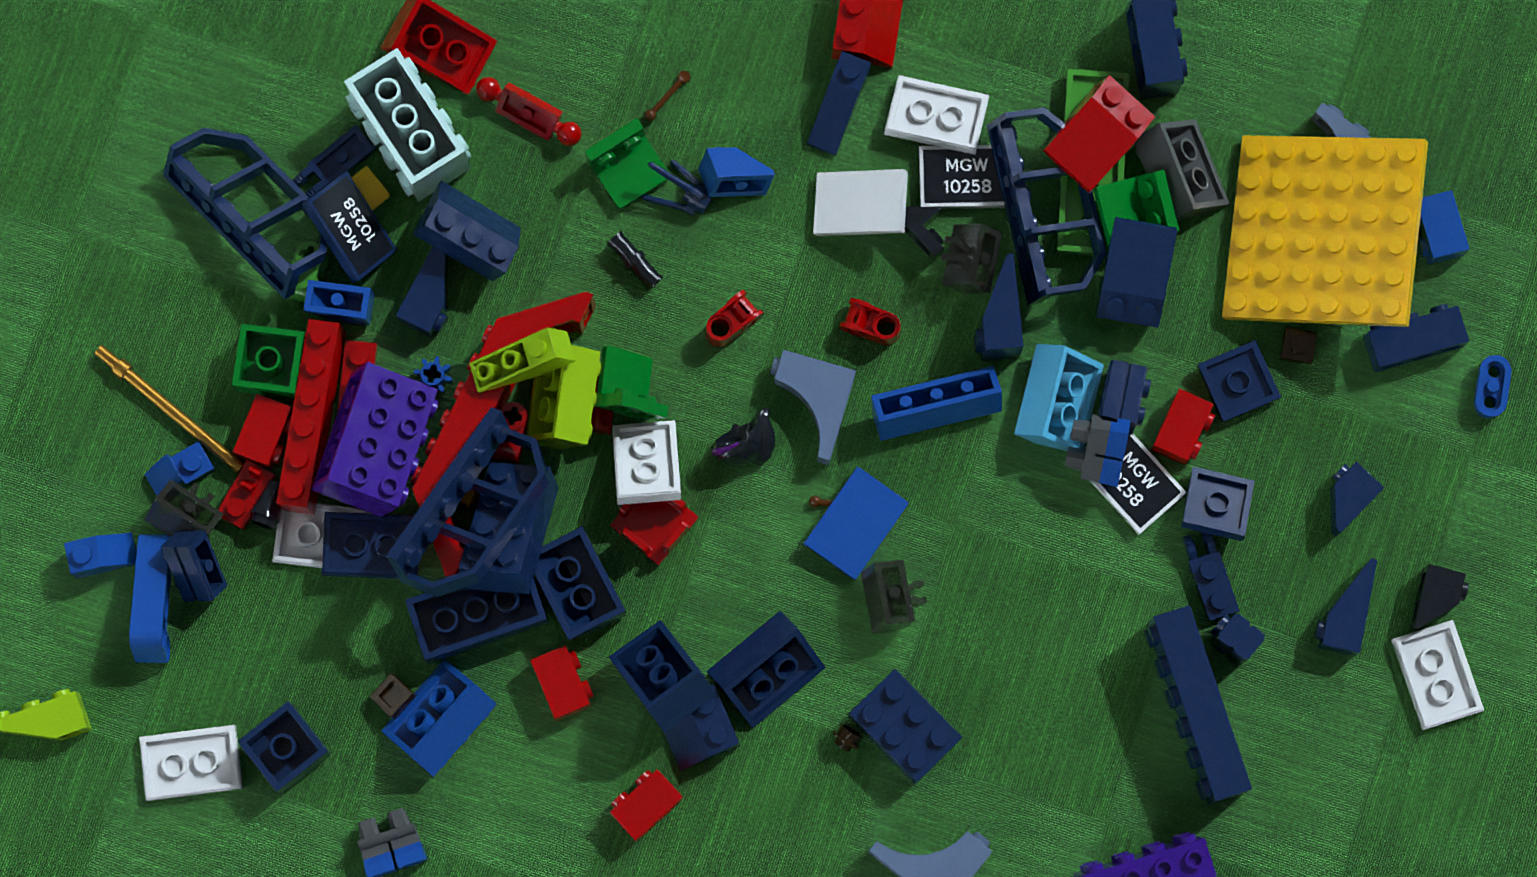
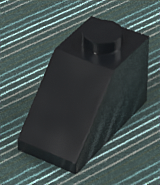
[1409,564,1469,630]

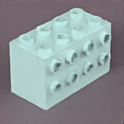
[344,48,472,202]

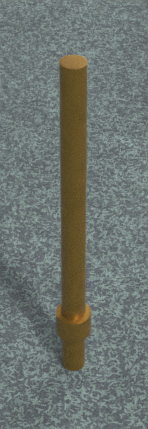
[94,345,245,474]

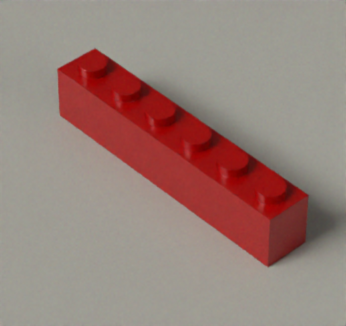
[276,319,346,515]

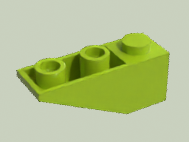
[469,327,576,393]
[0,689,92,741]

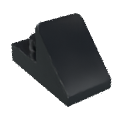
[905,207,944,262]

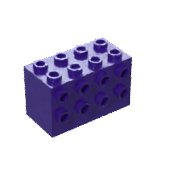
[311,362,438,517]
[1073,832,1217,877]

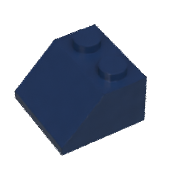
[664,685,739,771]

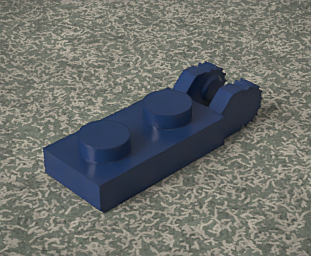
[292,125,377,197]
[1182,532,1240,622]

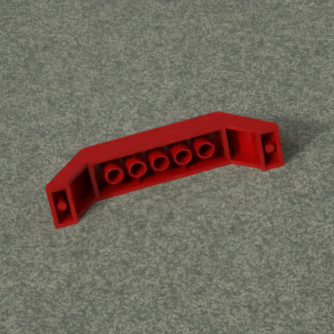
[411,291,596,577]

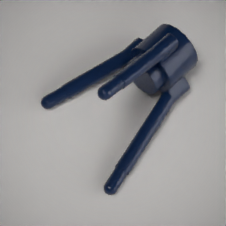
[642,160,713,216]

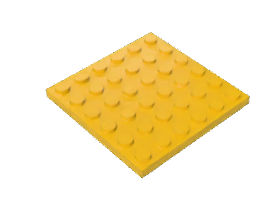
[1222,135,1428,327]

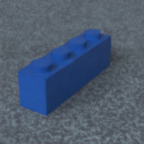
[871,366,1002,441]

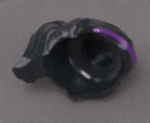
[711,408,775,466]

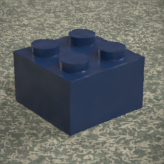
[237,701,332,794]

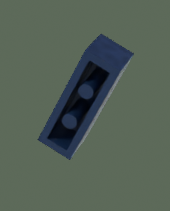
[1363,304,1470,373]

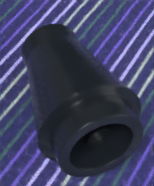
[250,480,281,530]

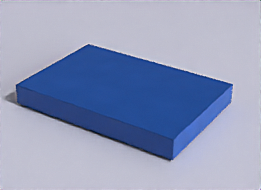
[803,466,909,580]

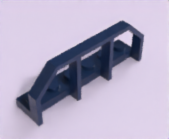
[986,107,1107,305]
[163,128,327,299]
[386,407,549,597]

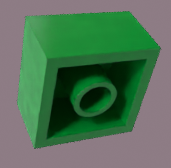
[232,324,306,399]

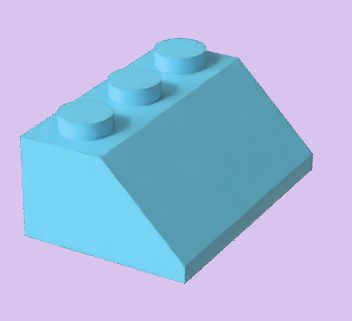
[1014,344,1104,451]

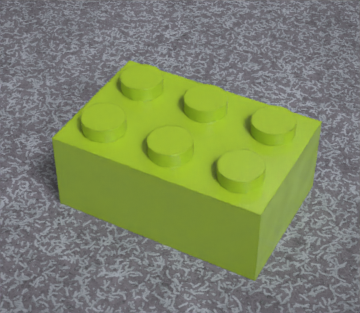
[526,345,601,449]

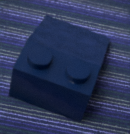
[1096,217,1177,328]
[974,253,1024,362]

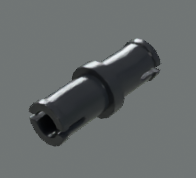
[606,231,663,291]

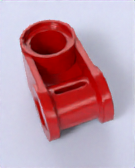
[705,289,764,347]
[839,298,901,346]
[491,402,529,464]

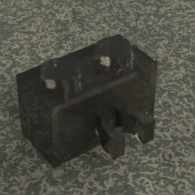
[940,224,1002,293]
[145,479,224,539]
[861,560,928,634]

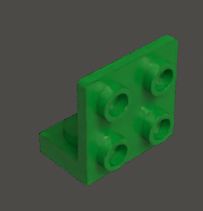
[584,118,669,210]
[1094,170,1179,247]
[595,345,669,420]

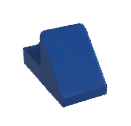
[145,441,215,502]

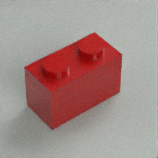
[1150,388,1215,466]
[233,394,293,470]
[530,645,594,722]
[610,769,684,843]

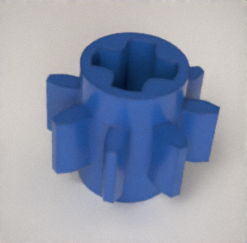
[414,356,453,395]

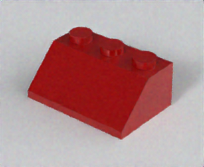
[832,0,903,68]

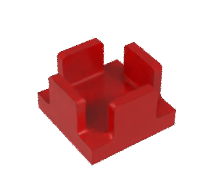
[610,499,699,567]

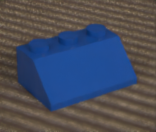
[381,659,497,777]

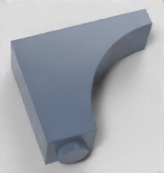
[770,350,856,465]
[868,831,993,877]

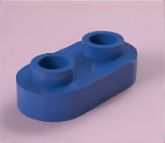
[1473,355,1511,419]

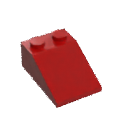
[380,0,497,95]
[1043,75,1155,193]

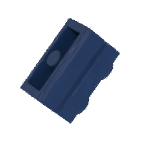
[1098,359,1151,435]
[161,530,227,602]
[1210,613,1265,666]

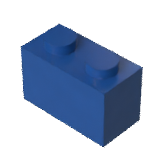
[1418,190,1470,265]

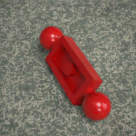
[476,77,582,146]

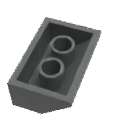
[1134,119,1229,223]

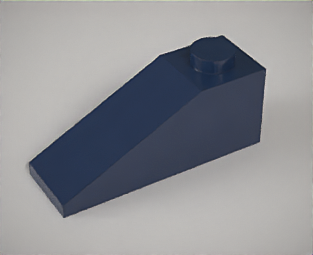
[807,51,871,156]
[396,247,448,338]
[1314,558,1378,656]

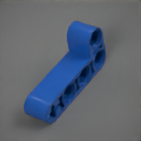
[129,534,172,663]

